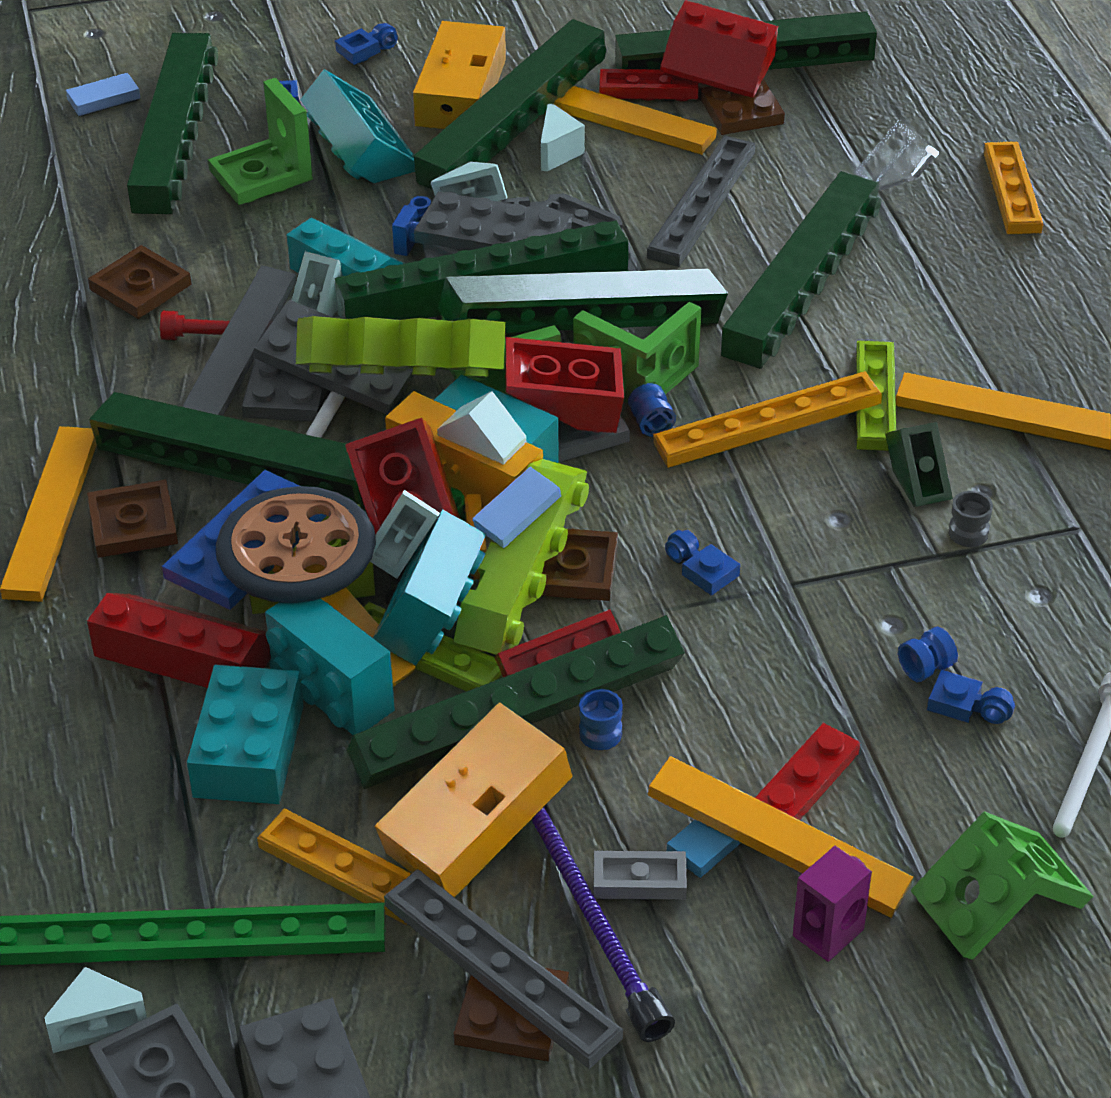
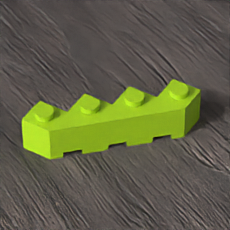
[296,316,505,378]
[453,459,589,655]

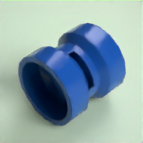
[628,383,676,437]
[898,626,958,682]
[579,689,623,750]

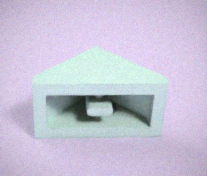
[541,104,585,171]
[431,162,508,201]
[292,251,342,317]
[437,391,526,465]
[370,490,440,579]
[44,967,147,1053]

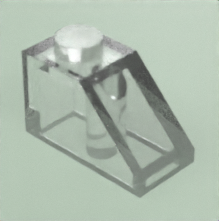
[854,119,939,192]

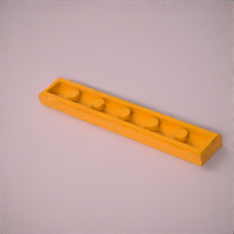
[554,86,717,155]
[653,371,882,468]
[896,372,1111,450]
[0,426,97,602]
[648,756,913,918]

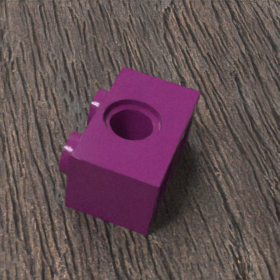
[792,845,872,962]

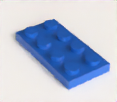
[162,470,327,610]

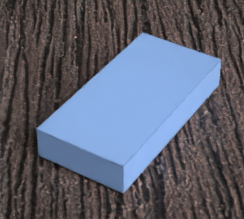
[66,73,140,116]
[472,466,561,548]

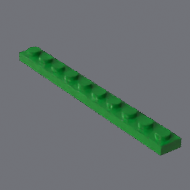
[0,902,386,965]

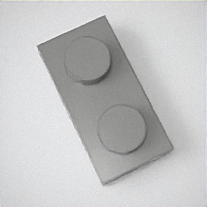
[594,851,687,899]

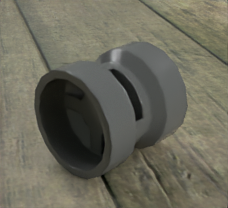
[948,491,993,547]

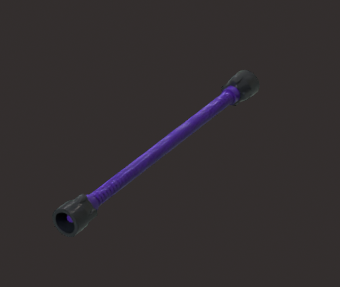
[531,807,675,1042]

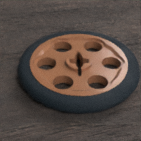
[216,486,376,603]

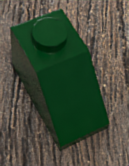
[885,422,953,507]

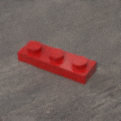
[599,69,698,101]
[494,609,621,677]
[755,722,860,820]

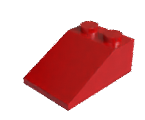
[505,337,624,433]

